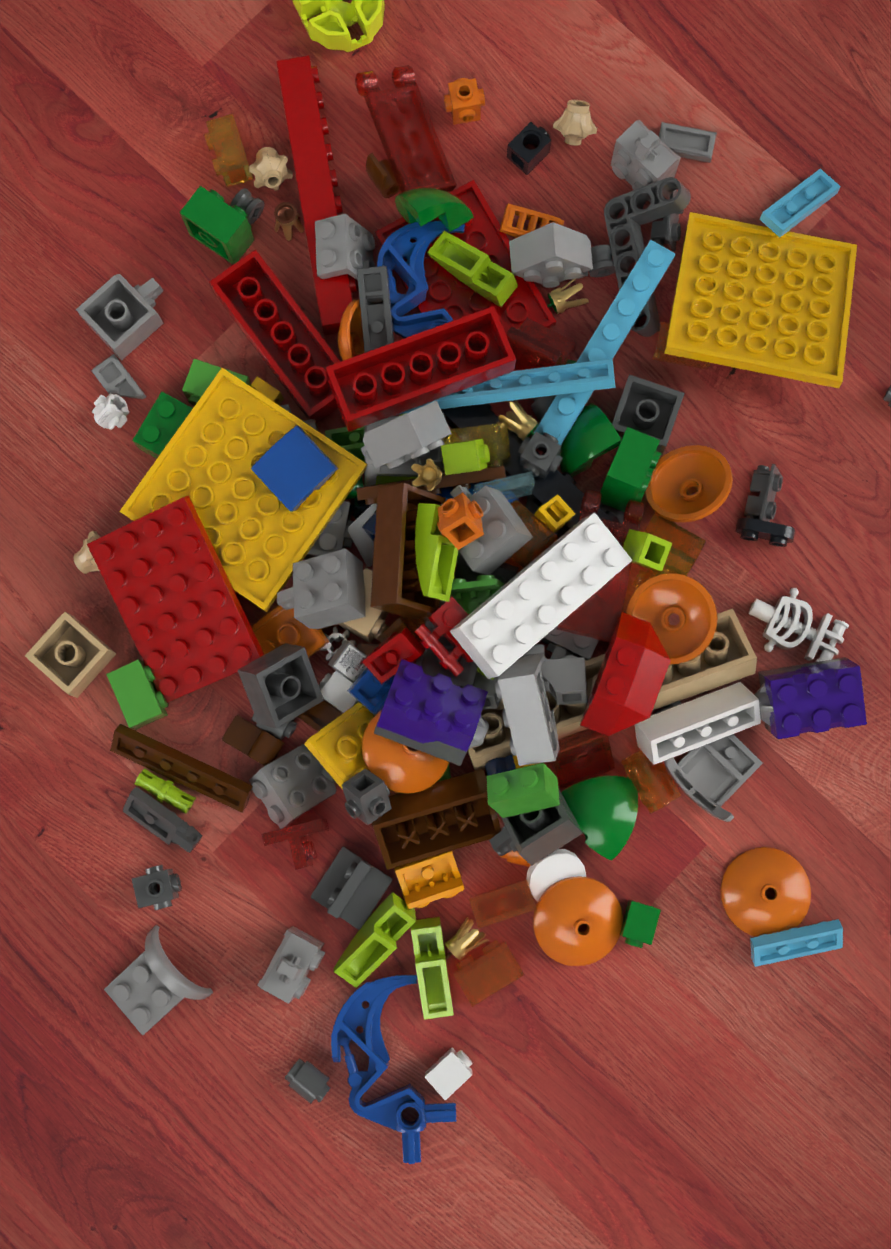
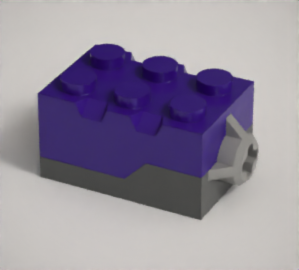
[754,657,867,739]
[374,659,489,766]

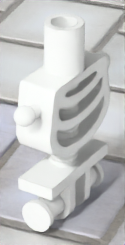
[748,588,849,662]

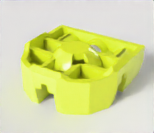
[292,0,385,52]

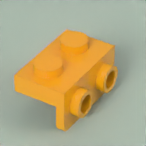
[394,851,465,909]

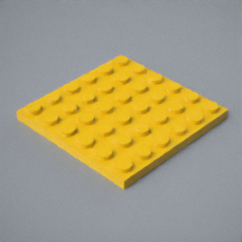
[664,212,857,389]
[119,368,367,612]

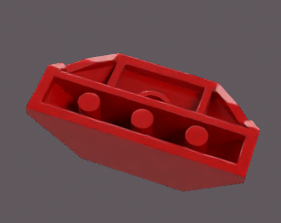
[580,612,671,736]

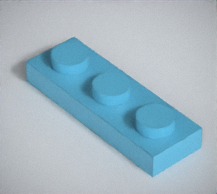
[759,169,841,238]
[750,919,843,967]

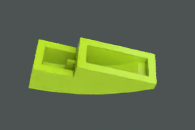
[427,231,518,307]
[415,503,458,602]
[334,892,416,988]
[411,917,454,1020]

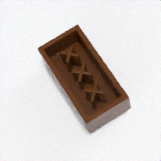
[370,483,446,619]
[372,769,501,870]

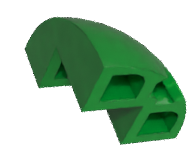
[395,188,474,232]
[559,403,621,477]
[561,776,638,861]

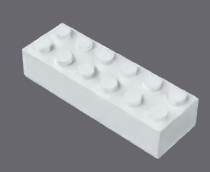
[450,512,632,679]

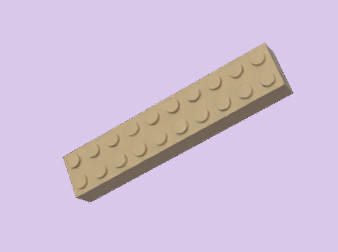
[468,609,757,771]

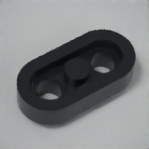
[735,518,795,547]

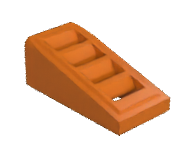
[499,203,564,238]

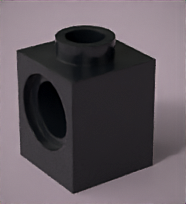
[507,122,551,175]

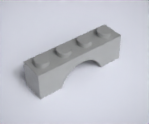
[474,655,588,709]

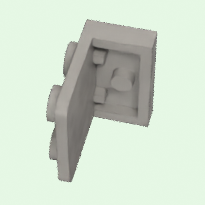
[315,214,376,280]
[249,744,337,830]

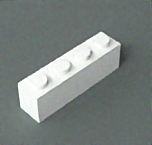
[634,682,761,765]

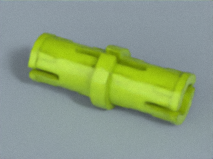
[134,768,196,814]

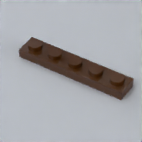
[356,465,506,505]
[110,724,253,813]

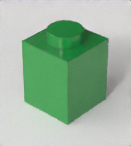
[620,900,661,948]

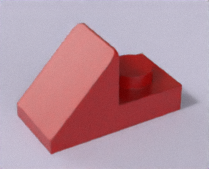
[362,627,426,684]

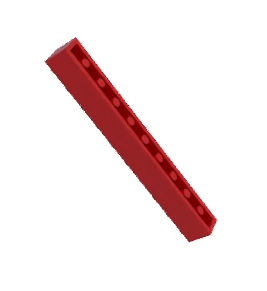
[276,55,357,335]

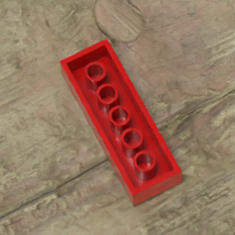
[209,249,340,424]
[326,306,516,432]

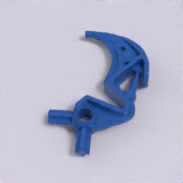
[377,221,465,338]
[331,975,456,1164]

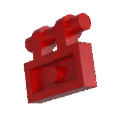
[414,596,473,677]

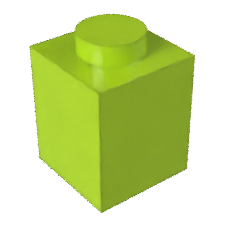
[441,438,490,475]
[623,529,672,572]

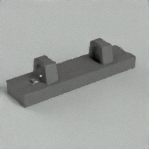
[357,266,394,353]

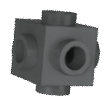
[518,432,563,479]
[342,768,392,825]
[132,865,182,911]

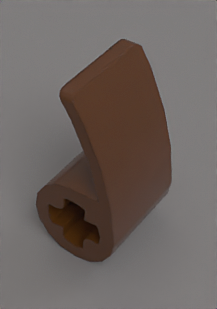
[366,153,404,198]
[222,715,285,766]

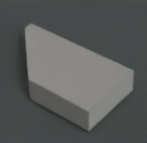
[91,354,146,399]

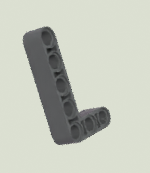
[604,177,691,337]

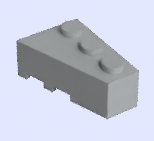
[495,653,560,766]

